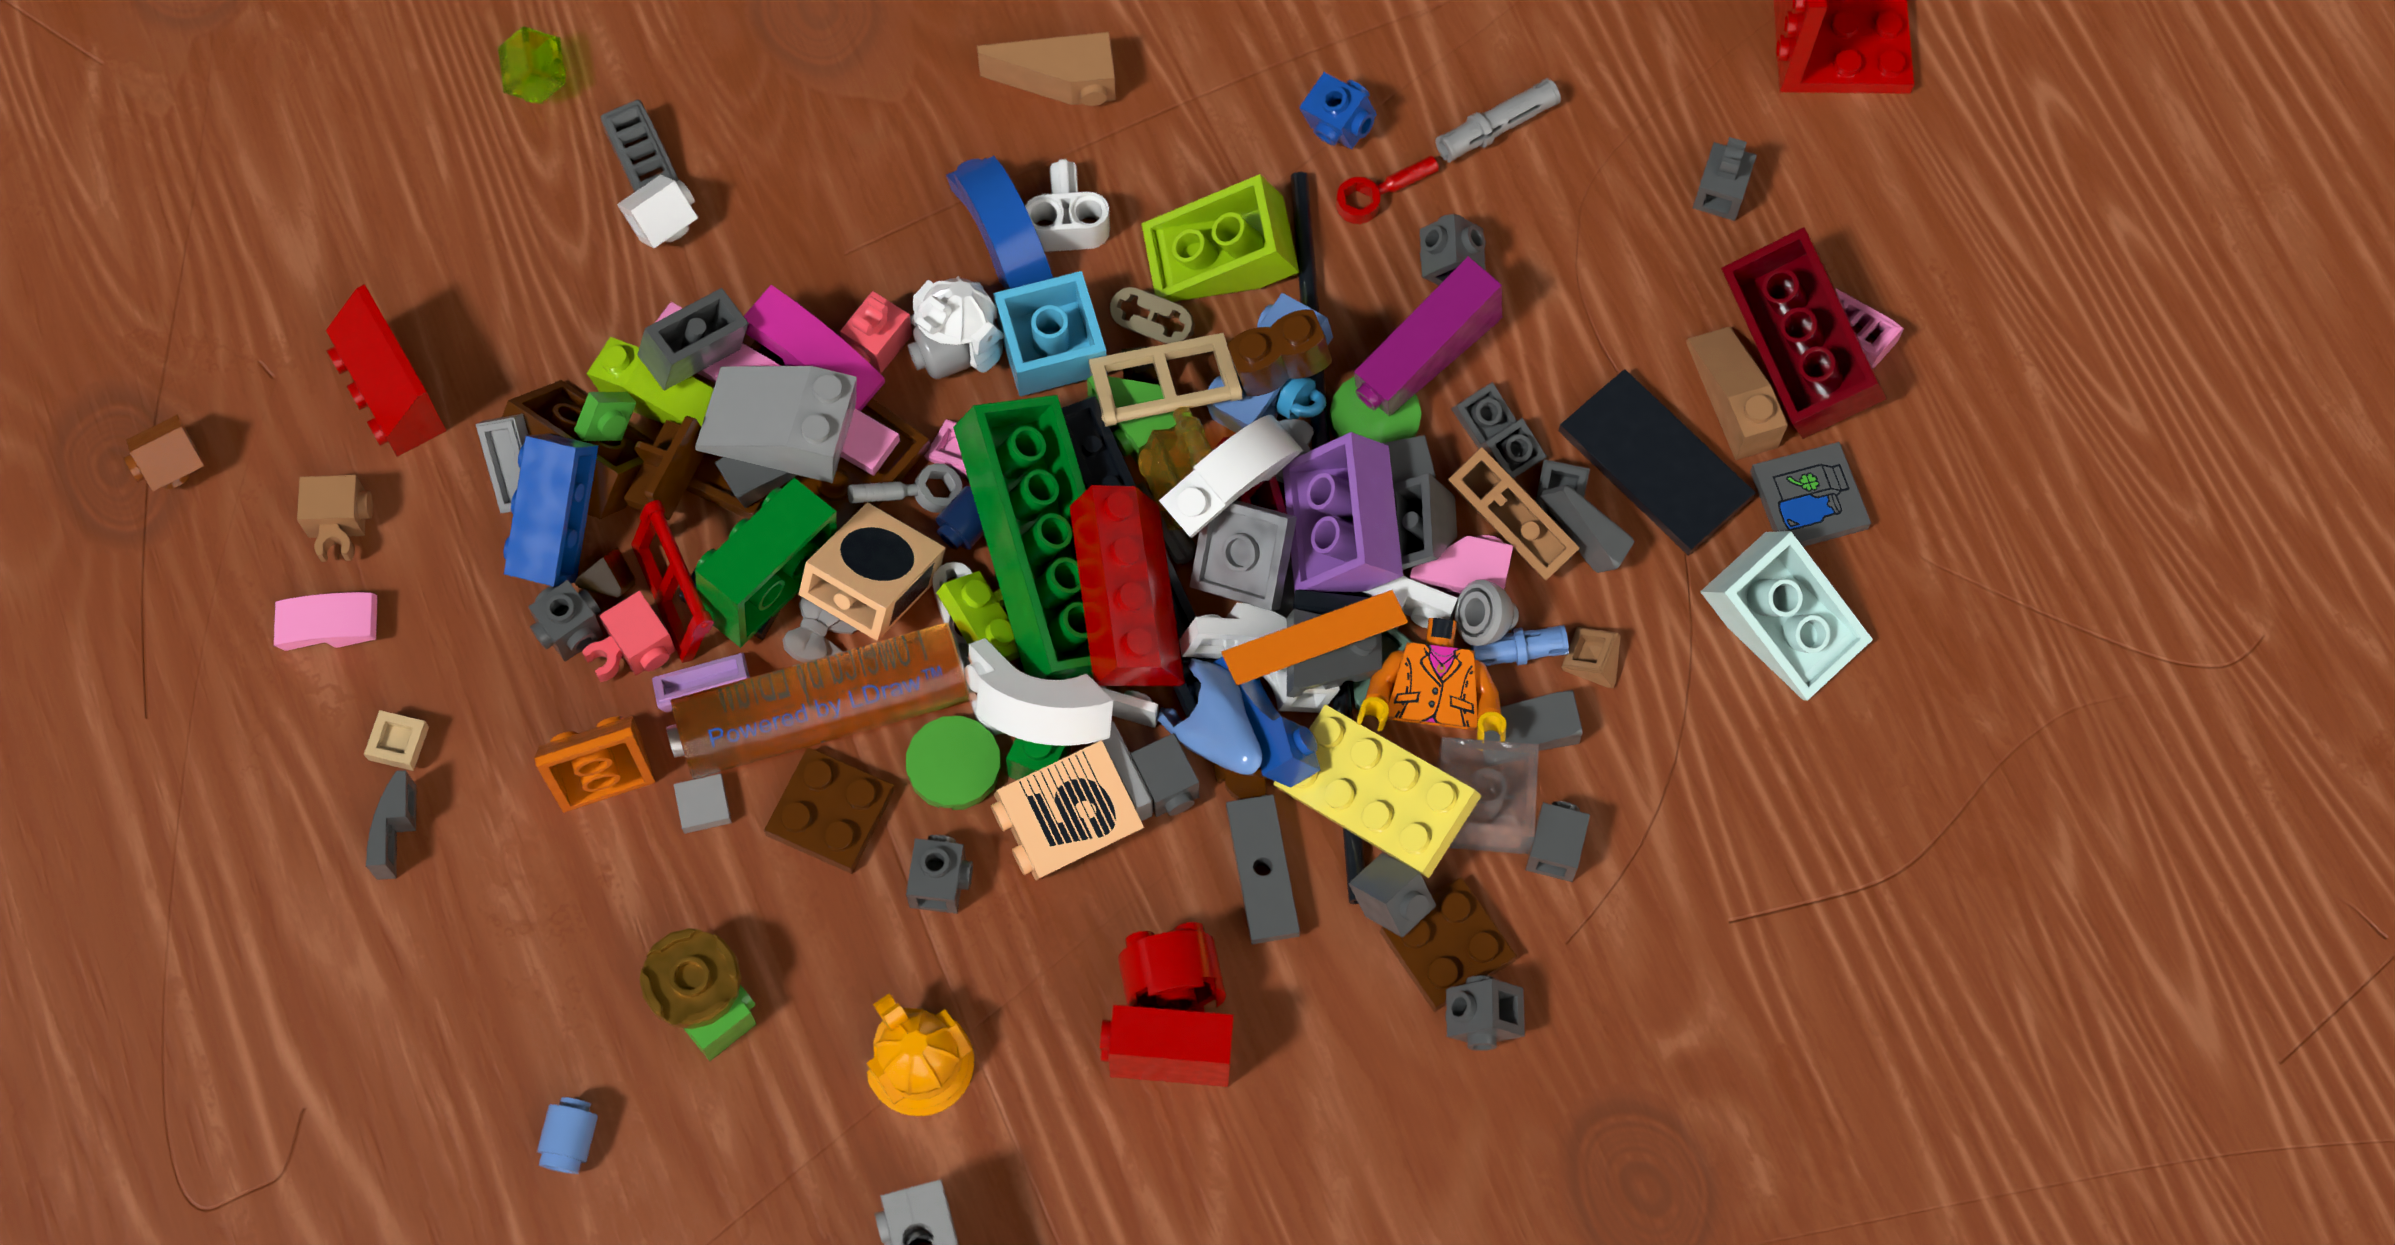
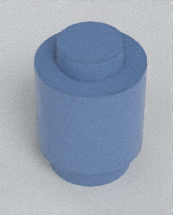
[537,1097,598,1174]

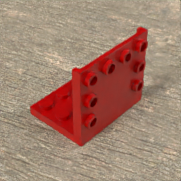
[1774,0,1914,94]

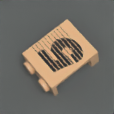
[991,740,1144,881]

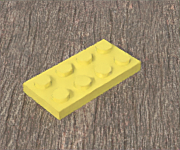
[1274,704,1481,878]

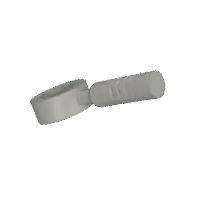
[848,463,962,513]

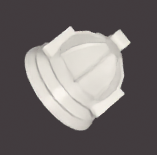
[910,276,1004,373]

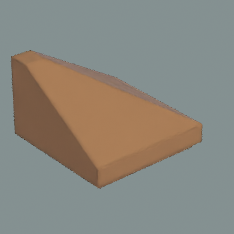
[1561,627,1621,688]

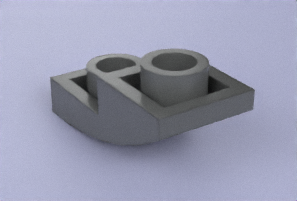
[1451,382,1547,479]

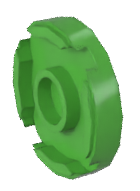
[1329,376,1422,443]
[906,716,1001,810]

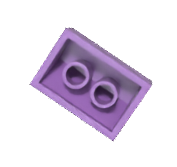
[1282,432,1403,593]

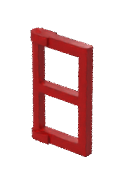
[631,500,714,663]

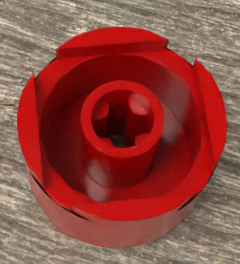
[1118,922,1226,1012]

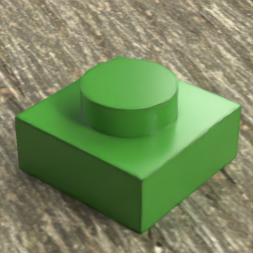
[574,392,637,441]

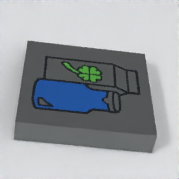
[1750,442,1871,547]

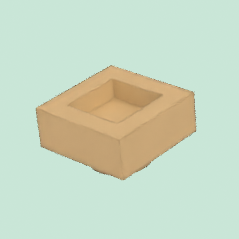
[364,710,429,771]

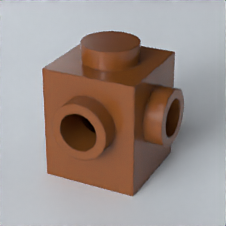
[124,414,204,492]

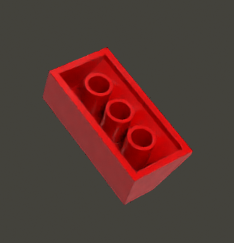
[1070,485,1185,686]

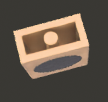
[799,502,946,641]

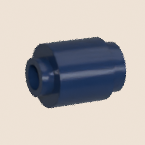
[936,486,984,550]

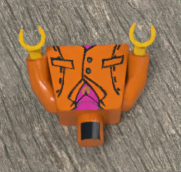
[1357,618,1507,744]

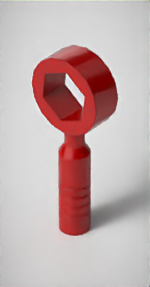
[1336,155,1439,224]

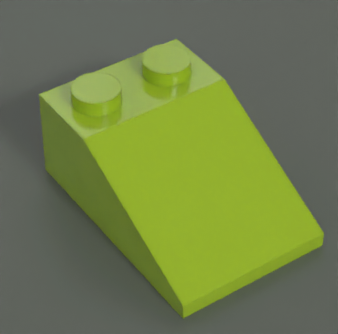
[1142,174,1299,302]

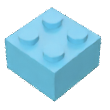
[993,271,1107,397]

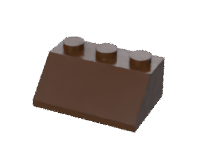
[502,380,654,519]

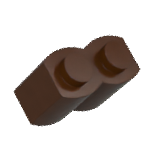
[1227,309,1332,396]

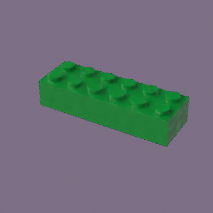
[953,395,1093,680]

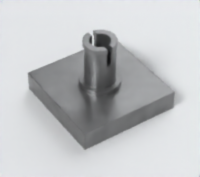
[1189,500,1297,611]

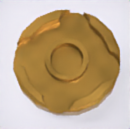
[639,928,741,1029]

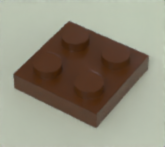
[764,747,895,874]
[1380,877,1517,1012]

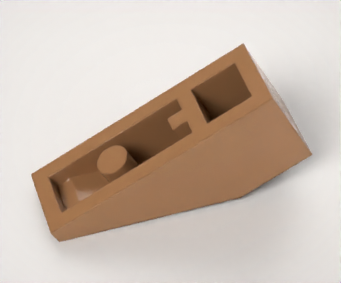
[977,32,1115,106]
[1686,326,1788,461]
[1447,447,1580,581]

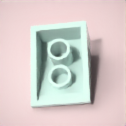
[1700,531,1873,701]

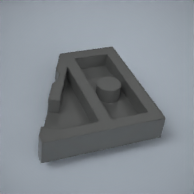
[1287,609,1382,698]

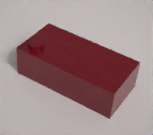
[1721,227,1887,439]

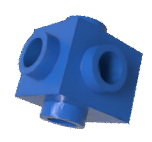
[1299,72,1377,150]

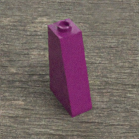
[1354,256,1502,416]

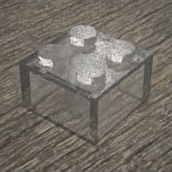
[1437,737,1539,854]

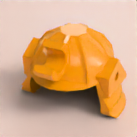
[866,993,974,1116]

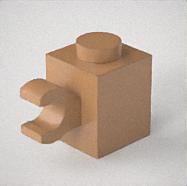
[297,475,373,562]

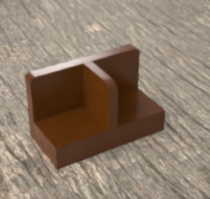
[624,416,705,521]

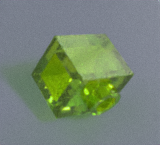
[498,26,566,104]

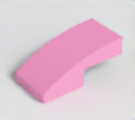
[274,592,377,651]

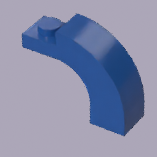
[946,156,1053,290]

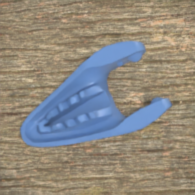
[1157,658,1262,775]

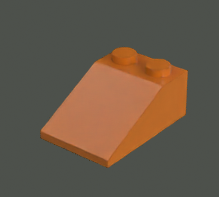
[534,716,655,813]

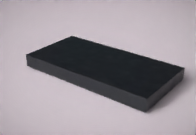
[1558,369,1756,556]

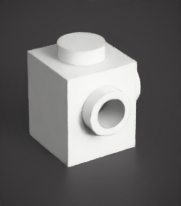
[617,175,698,248]

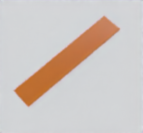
[1221,590,1408,686]

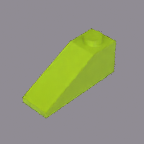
[586,337,714,427]

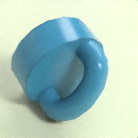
[1276,377,1326,420]

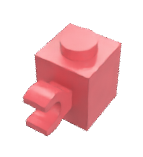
[840,291,913,374]
[582,591,676,682]

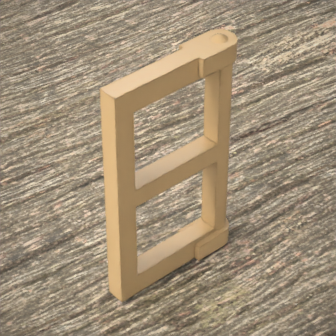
[1089,333,1243,427]

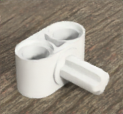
[1025,159,1110,252]

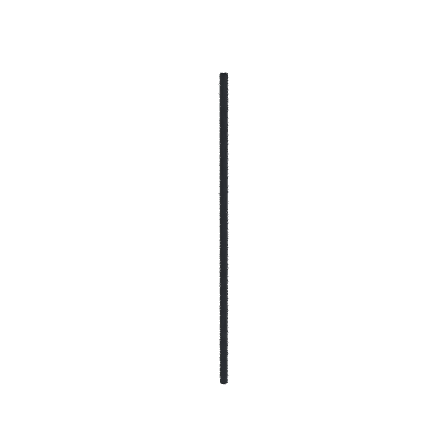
[1290,172,1365,904]

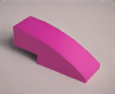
[744,285,885,412]

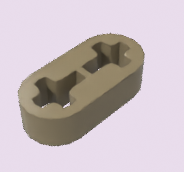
[1110,287,1195,344]

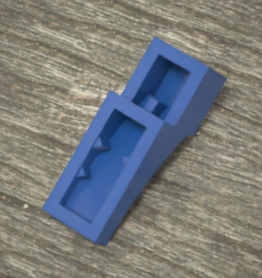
[1213,657,1321,788]

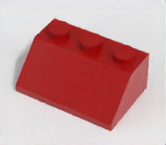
[326,284,446,457]

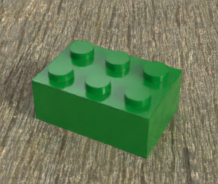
[695,478,837,648]

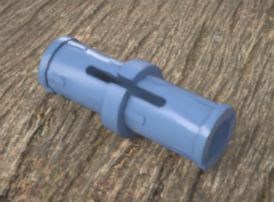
[1471,625,1569,666]

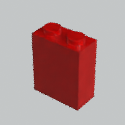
[1100,1005,1234,1087]

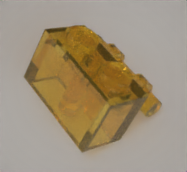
[1138,407,1213,530]

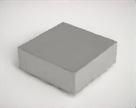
[674,774,732,834]

